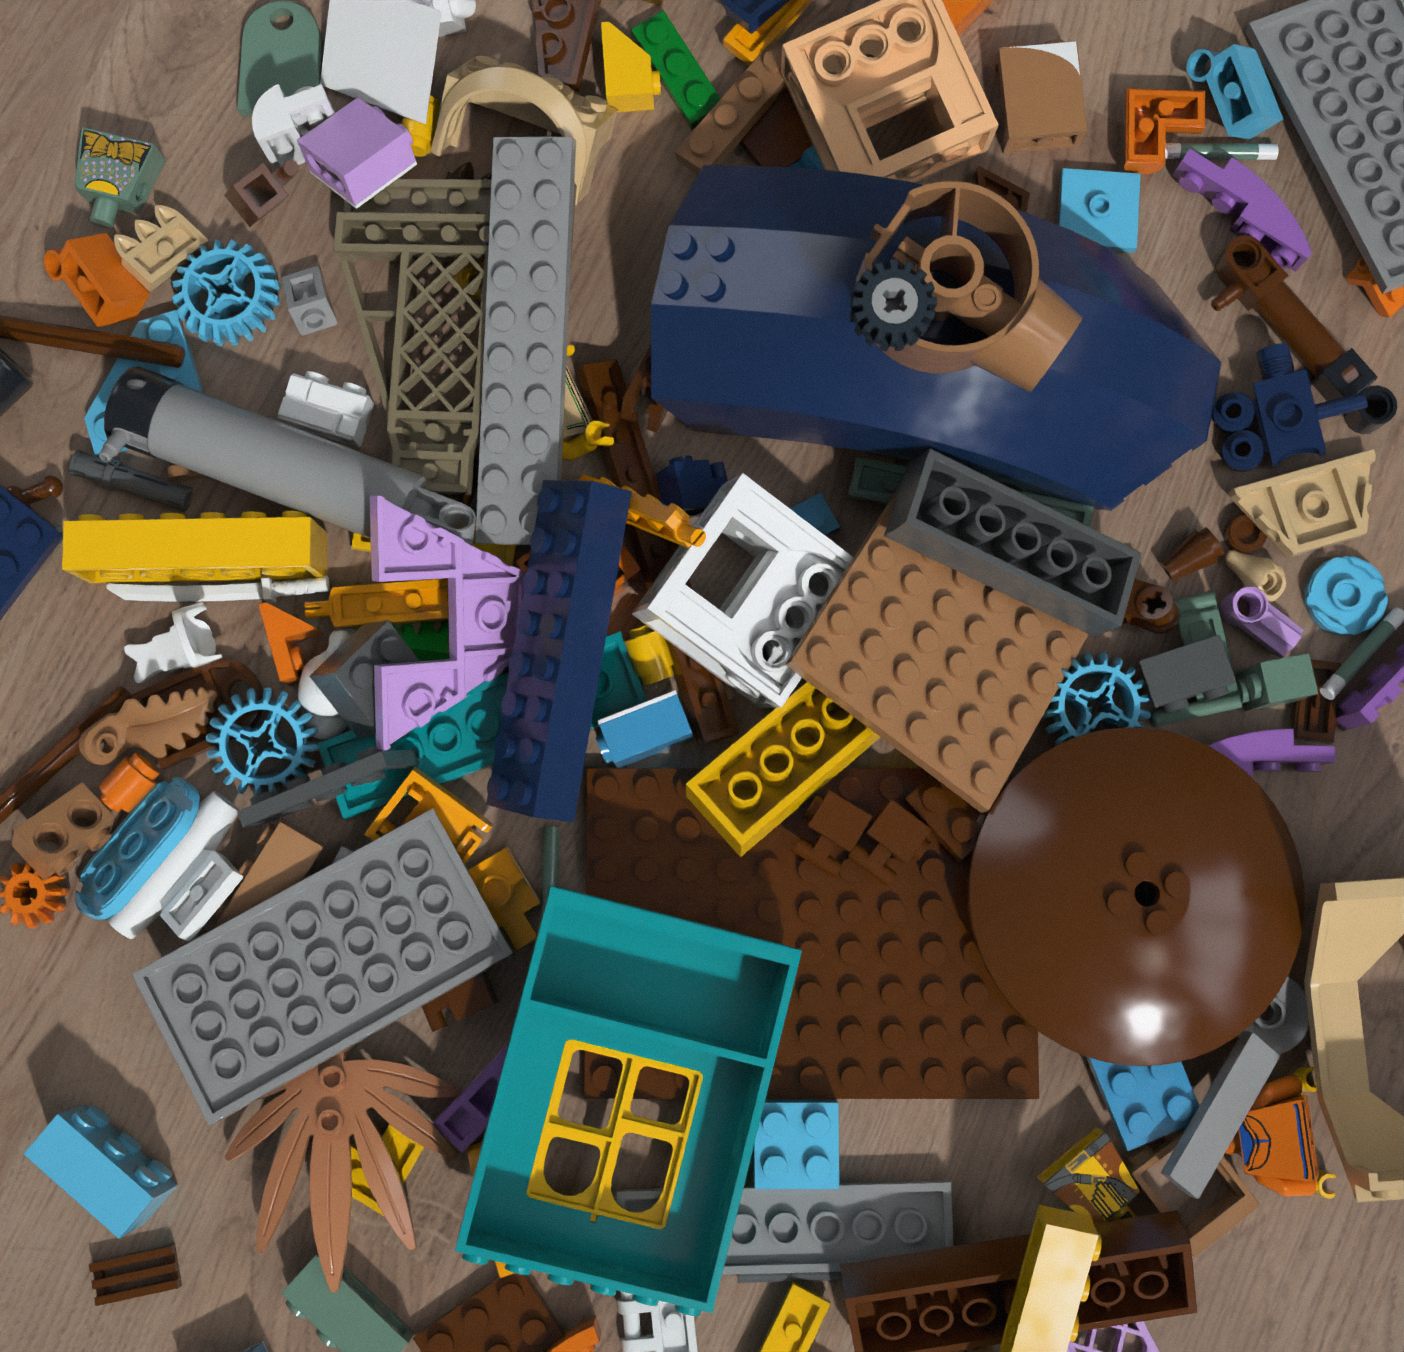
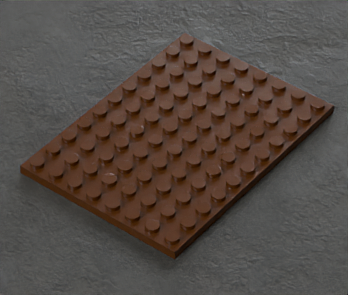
[584,768,1039,1099]

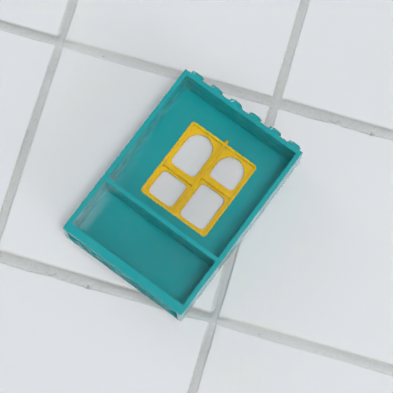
[455,885,802,1316]

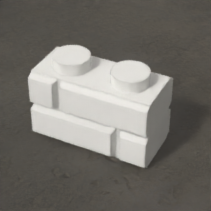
[278,371,374,448]

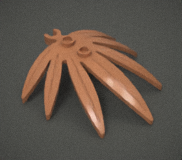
[225,1046,461,1293]

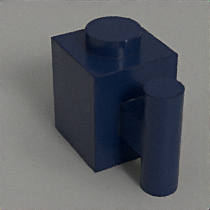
[656,455,728,518]

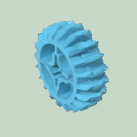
[172,239,281,347]
[1041,653,1151,746]
[206,687,319,797]

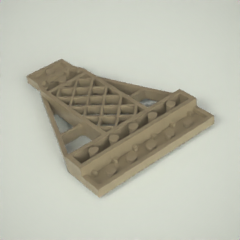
[334,179,577,495]

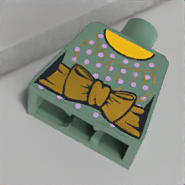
[75,127,166,228]

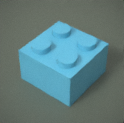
[753,1099,839,1189]

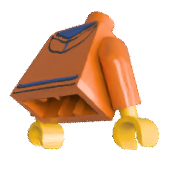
[1225,1067,1336,1199]

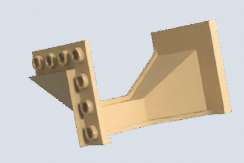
[1304,875,1404,1203]

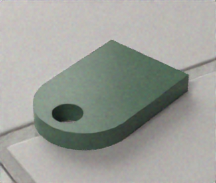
[237,1,322,117]

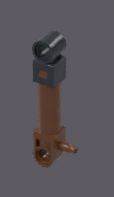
[1211,235,1397,434]

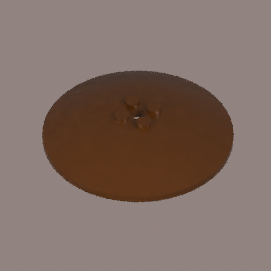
[968,727,1305,1066]

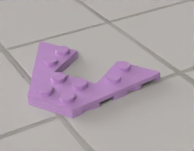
[370,495,526,751]

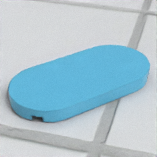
[75,777,200,921]

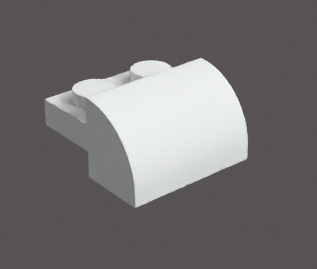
[252,84,335,170]

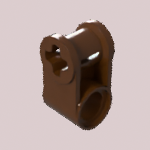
[1122,578,1180,634]

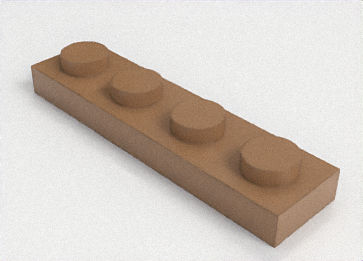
[675,40,787,174]

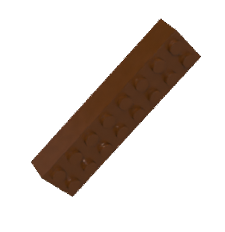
[840,1210,1198,1352]

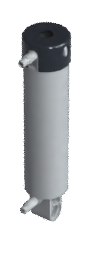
[99,366,476,546]

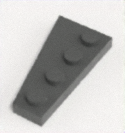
[237,746,419,827]

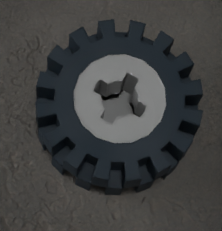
[849,259,937,351]

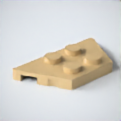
[1228,449,1376,558]

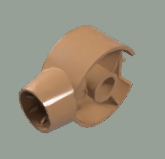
[856,181,1083,393]

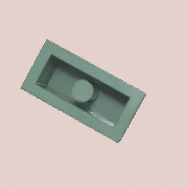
[1236,653,1318,712]

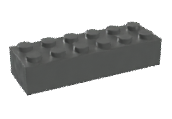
[884,449,1142,637]

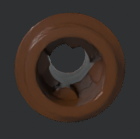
[1160,527,1224,582]

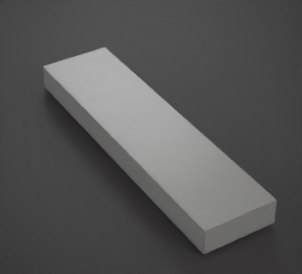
[1161,1030,1280,1199]

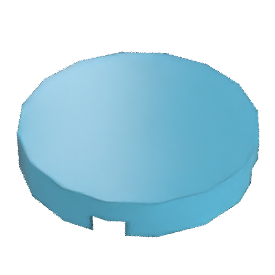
[1304,556,1388,636]

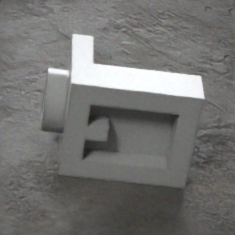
[281,265,337,335]

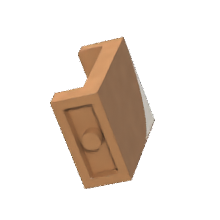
[994,39,1087,153]

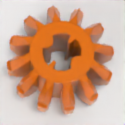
[0,862,71,928]

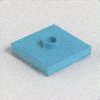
[1057,168,1141,253]

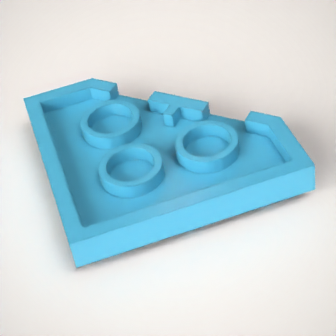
[84,310,204,458]

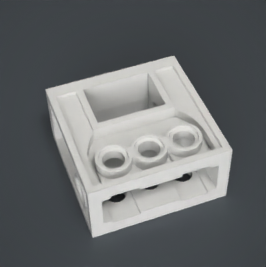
[631,473,853,709]

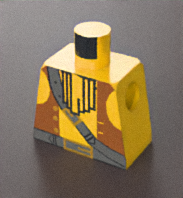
[1037,1127,1140,1224]

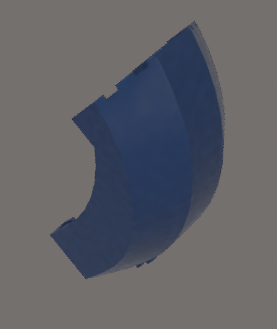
[651,165,1221,511]

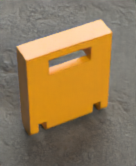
[364,766,493,864]

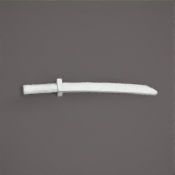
[106,576,330,603]

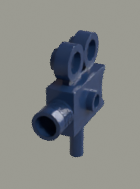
[1213,343,1368,472]

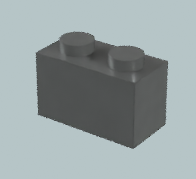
[1138,634,1236,714]

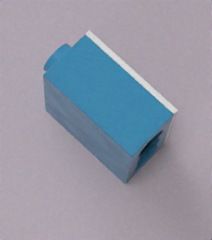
[596,690,693,768]

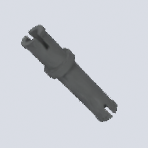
[69,450,193,512]

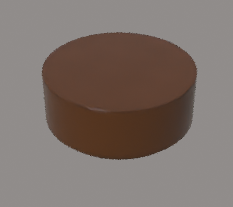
[1223,513,1267,554]

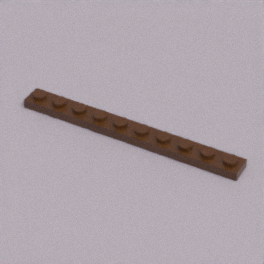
[577,359,739,746]

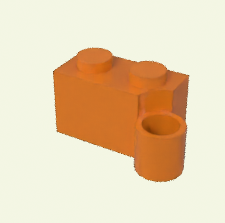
[44,233,150,327]

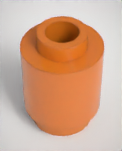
[98,752,160,813]

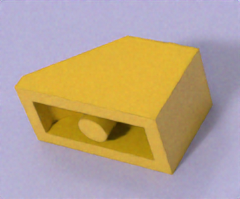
[601,22,661,112]

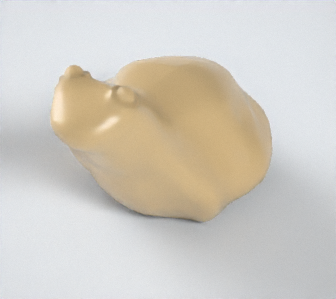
[1225,550,1286,603]

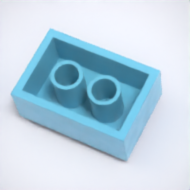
[23,1104,178,1239]

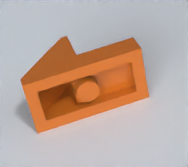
[258,602,324,686]

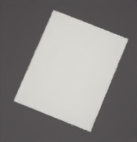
[320,0,442,124]

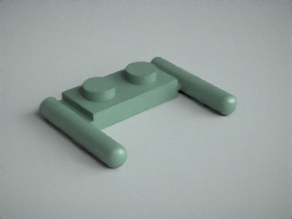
[1150,590,1242,726]

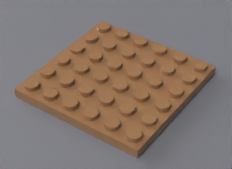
[785,482,1089,813]

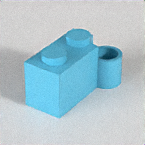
[1186,44,1283,139]

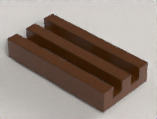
[1290,659,1341,744]
[89,1244,182,1306]

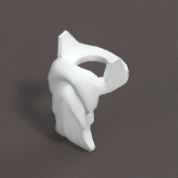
[124,602,224,684]

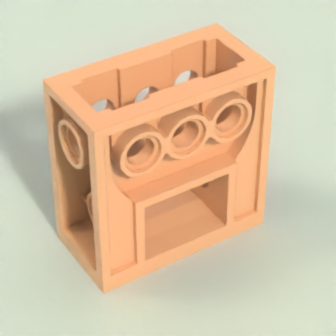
[781,0,999,183]

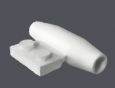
[107,791,244,942]

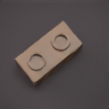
[11,782,115,881]

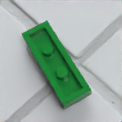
[631,10,721,130]

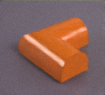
[1124,88,1205,175]

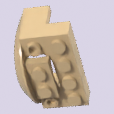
[430,56,618,205]

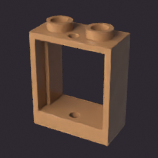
[1125,1126,1261,1257]

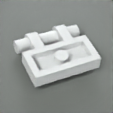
[617,1291,698,1352]

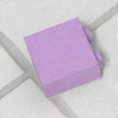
[297,97,417,209]

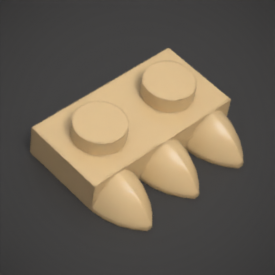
[114,205,209,292]

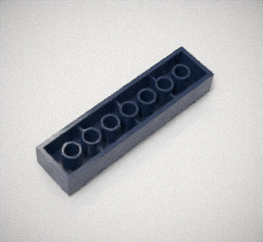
[486,480,631,822]

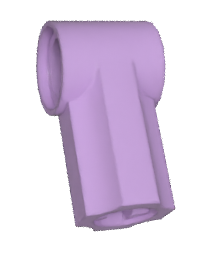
[1219,587,1304,658]

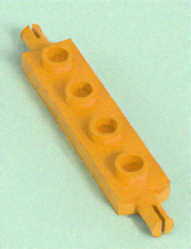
[575,474,706,548]
[304,578,449,629]

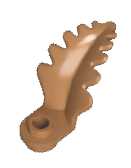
[79,687,217,765]

